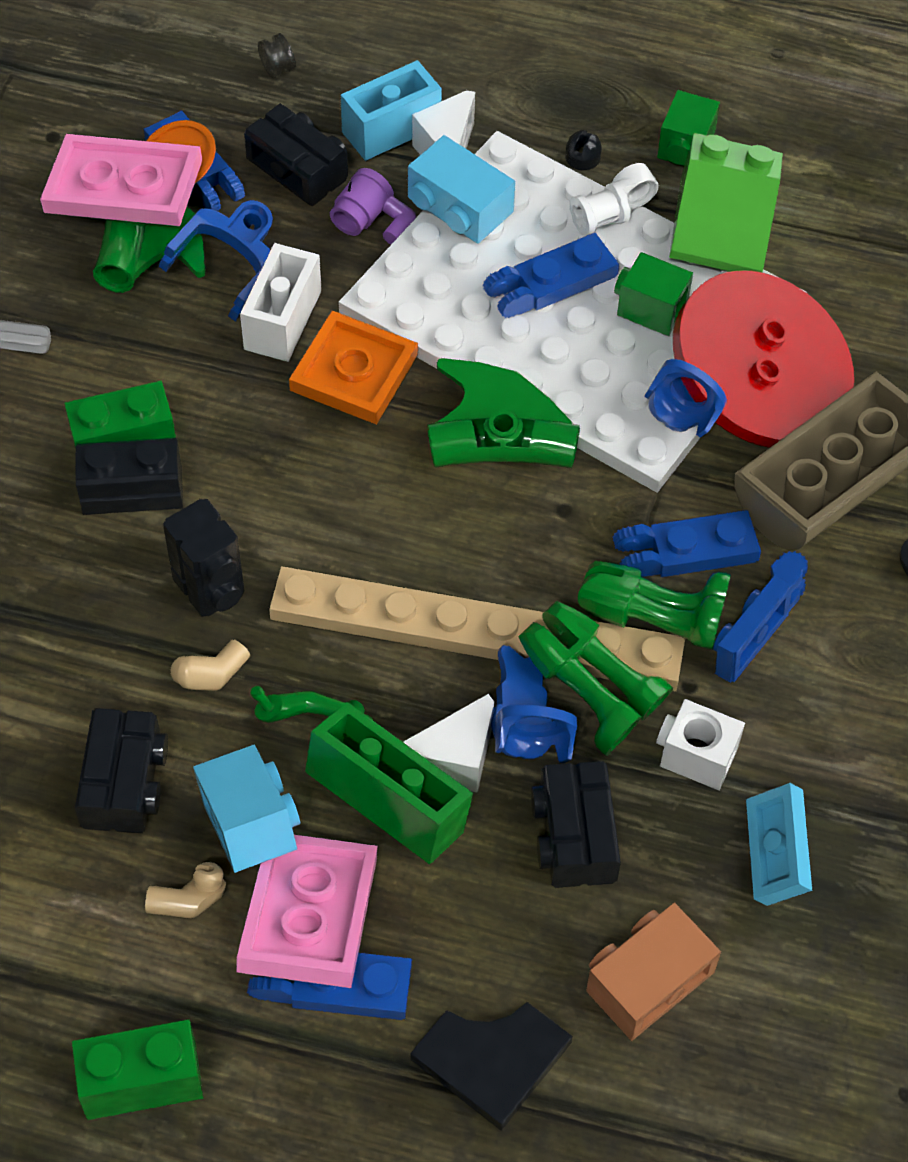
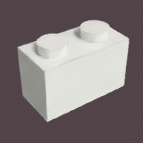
[240,243,321,362]

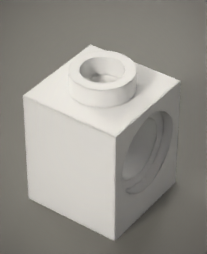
[656,699,745,791]

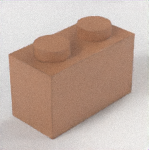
[586,902,721,1041]

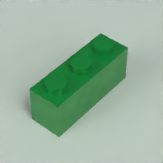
[305,702,473,865]

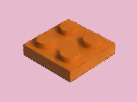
[289,311,418,425]

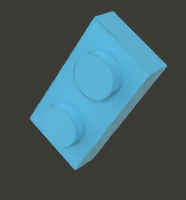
[746,783,812,906]

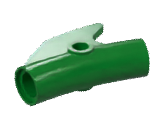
[93,207,206,293]
[427,358,580,469]

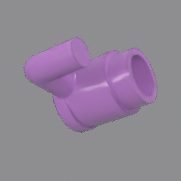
[330,168,416,244]

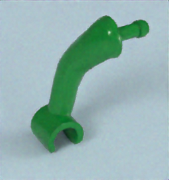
[250,686,373,723]

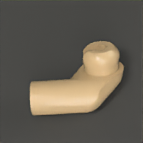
[170,640,250,691]
[145,862,226,918]

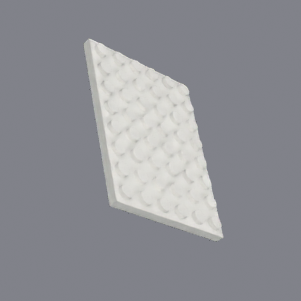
[339,131,807,493]

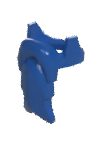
[644,359,727,437]
[491,645,577,763]

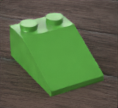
[669,133,783,273]

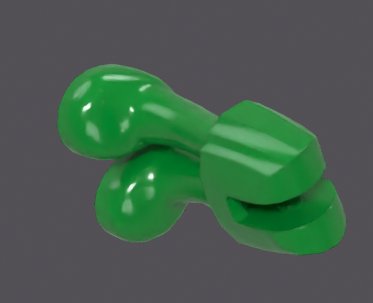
[578,561,731,650]
[518,601,673,756]

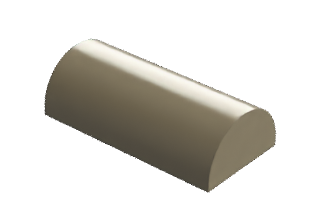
[734,371,908,550]

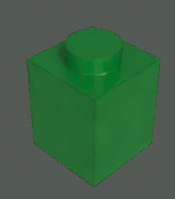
[657,90,720,166]
[614,252,693,336]

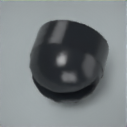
[565,130,602,170]

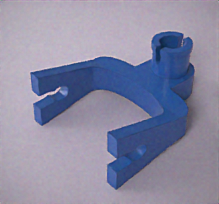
[158,200,273,322]

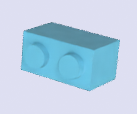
[341,60,442,161]
[408,135,515,244]
[193,744,300,873]

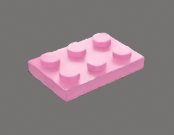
[40,134,202,226]
[237,835,378,988]

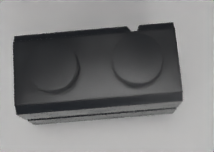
[244,103,348,207]
[75,438,183,515]
[163,499,244,617]
[75,708,168,833]
[531,761,621,888]

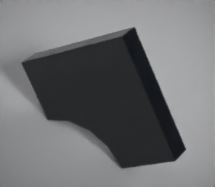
[410,1002,573,1131]

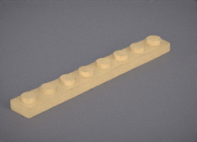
[269,566,685,691]

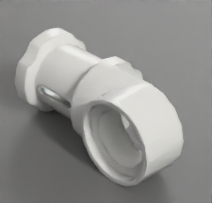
[570,163,659,236]

